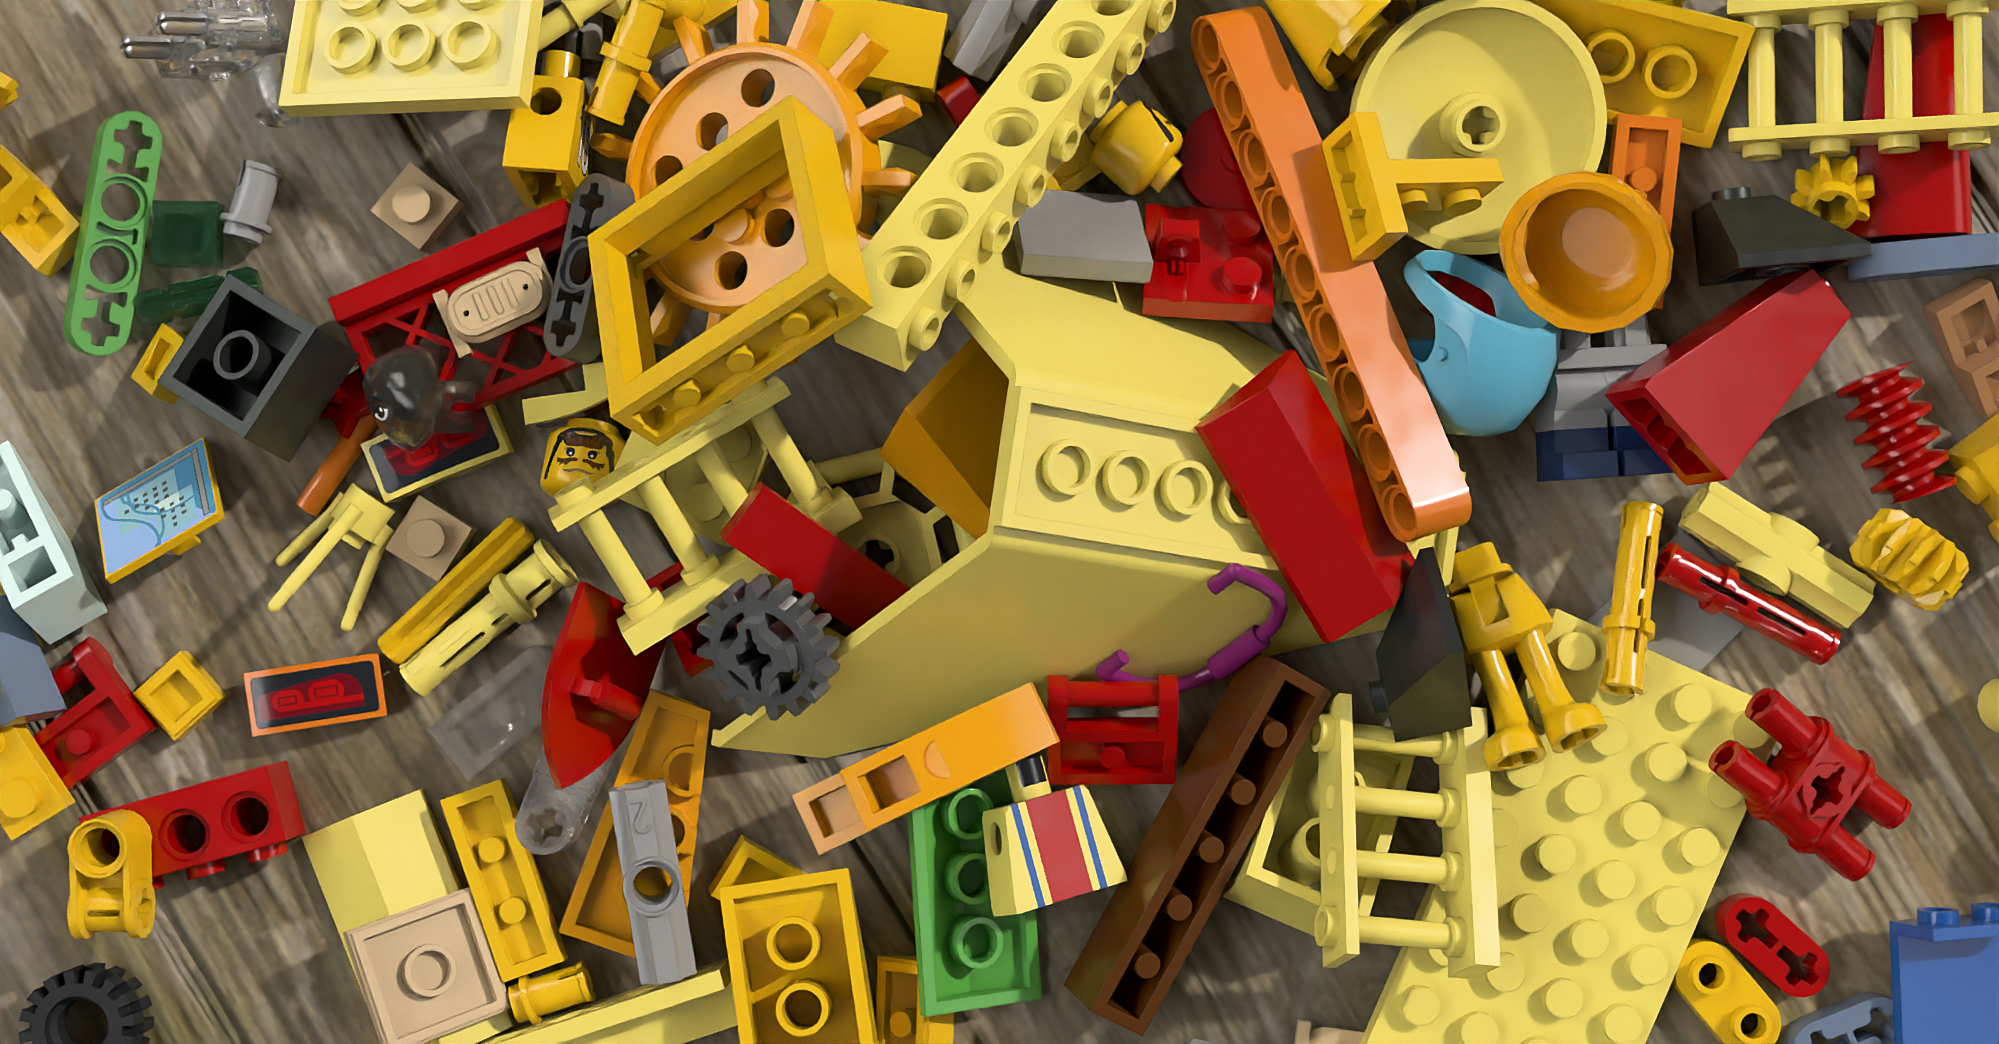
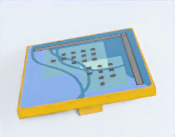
[94,437,225,584]

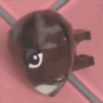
[362,344,475,453]

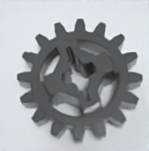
[697,574,841,721]

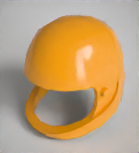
[1499,171,1674,334]

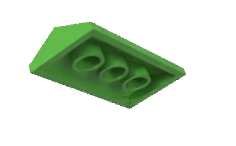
[907,759,1042,1017]

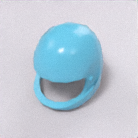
[1404,250,1562,437]

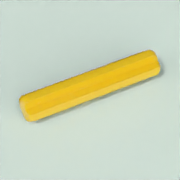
[377,517,535,664]

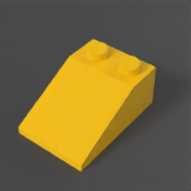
[719,868,879,1044]

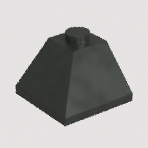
[1691,187,1872,286]
[1368,546,1473,743]

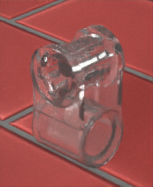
[514,746,615,855]

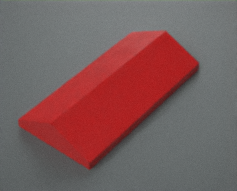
[1194,350,1415,643]

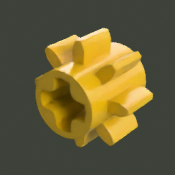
[1790,153,1875,230]

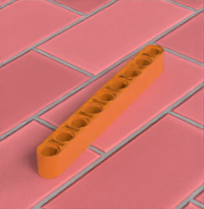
[1191,5,1472,543]

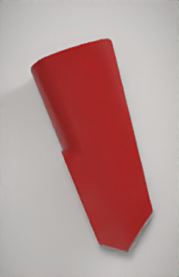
[1845,13,1972,243]

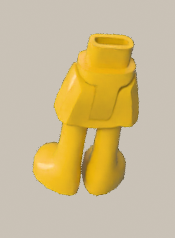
[1449,542,1608,772]

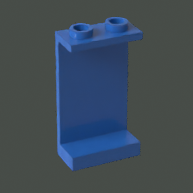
[1889,903,1999,1044]

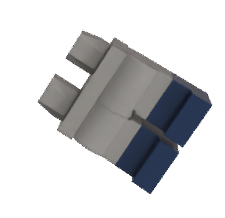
[1535,314,1674,482]

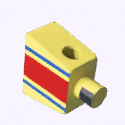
[982,755,1128,917]

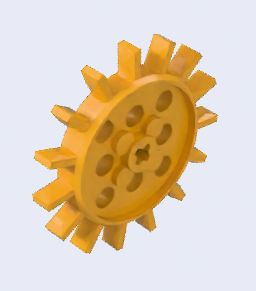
[589,0,923,367]

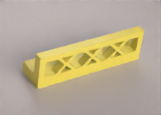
[481,958,737,1044]

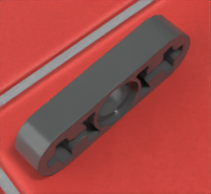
[544,173,635,364]

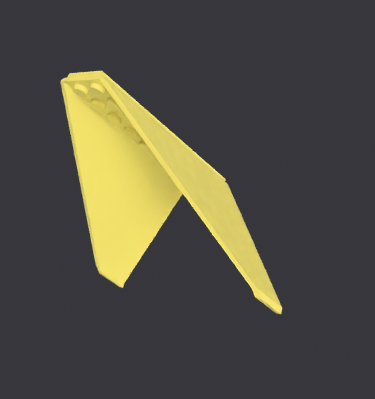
[711,140,1466,758]

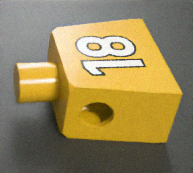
[502,50,596,209]

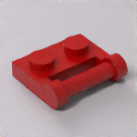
[24,637,158,793]
[1047,674,1179,785]

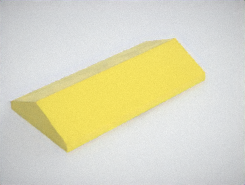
[301,789,515,1044]

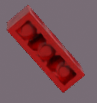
[79,760,306,890]

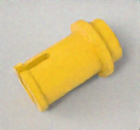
[508,961,595,1025]

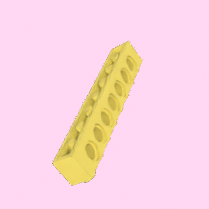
[828,0,1176,372]

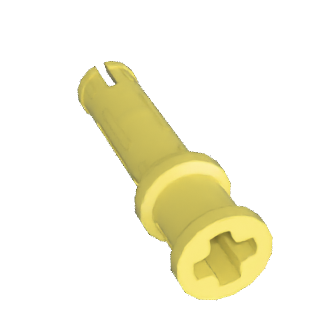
[399,539,578,697]

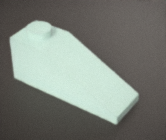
[0,440,108,645]

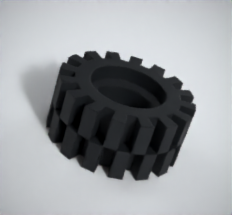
[18,962,154,1044]

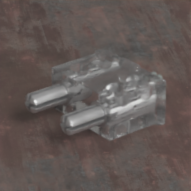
[119,0,282,82]

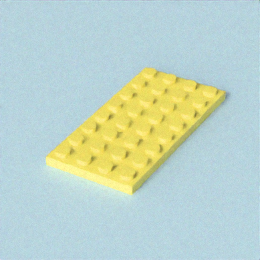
[1359,608,1776,1044]

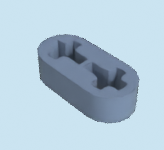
[1782,991,1894,1044]

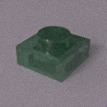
[151,200,225,268]

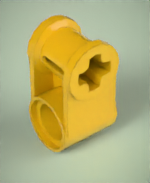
[67,809,156,939]

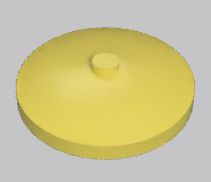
[1349,0,1607,255]

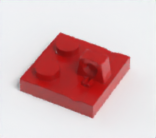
[1142,204,1274,323]

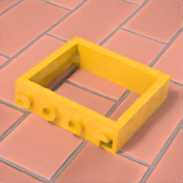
[587,94,873,447]

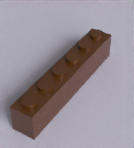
[1064,653,1332,1037]

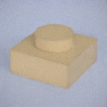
[370,161,465,253]
[385,495,478,582]

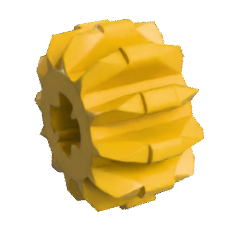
[1849,508,1969,611]

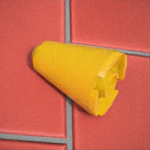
[1263,0,1417,92]

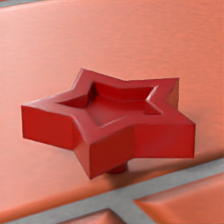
[319,367,376,439]

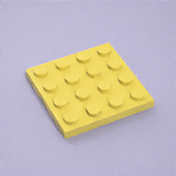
[278,0,544,117]

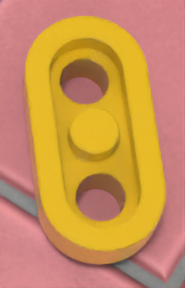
[1672,938,1781,1044]

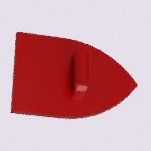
[541,581,669,789]

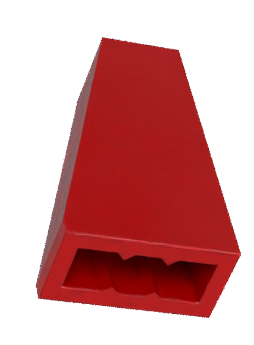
[1604,269,1852,486]

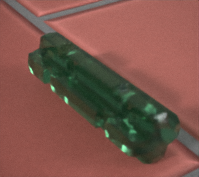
[134,267,264,327]

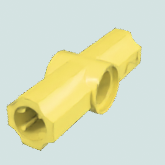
[1678,482,1877,629]

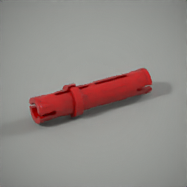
[1655,543,1841,665]

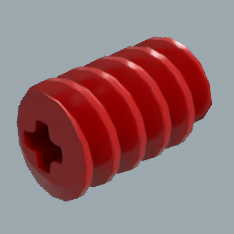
[1835,361,1958,504]

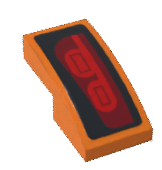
[243,653,387,737]

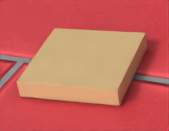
[343,887,512,1044]

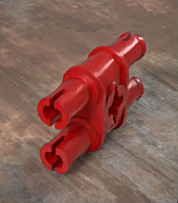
[1708,688,1912,882]

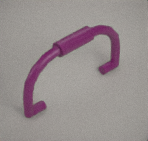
[1095,563,1288,693]

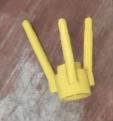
[268,483,396,632]

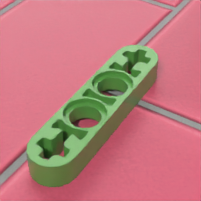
[63,111,162,356]

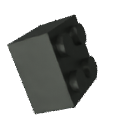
[157,274,360,463]

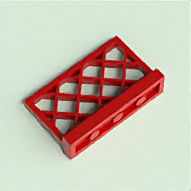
[327,198,603,444]

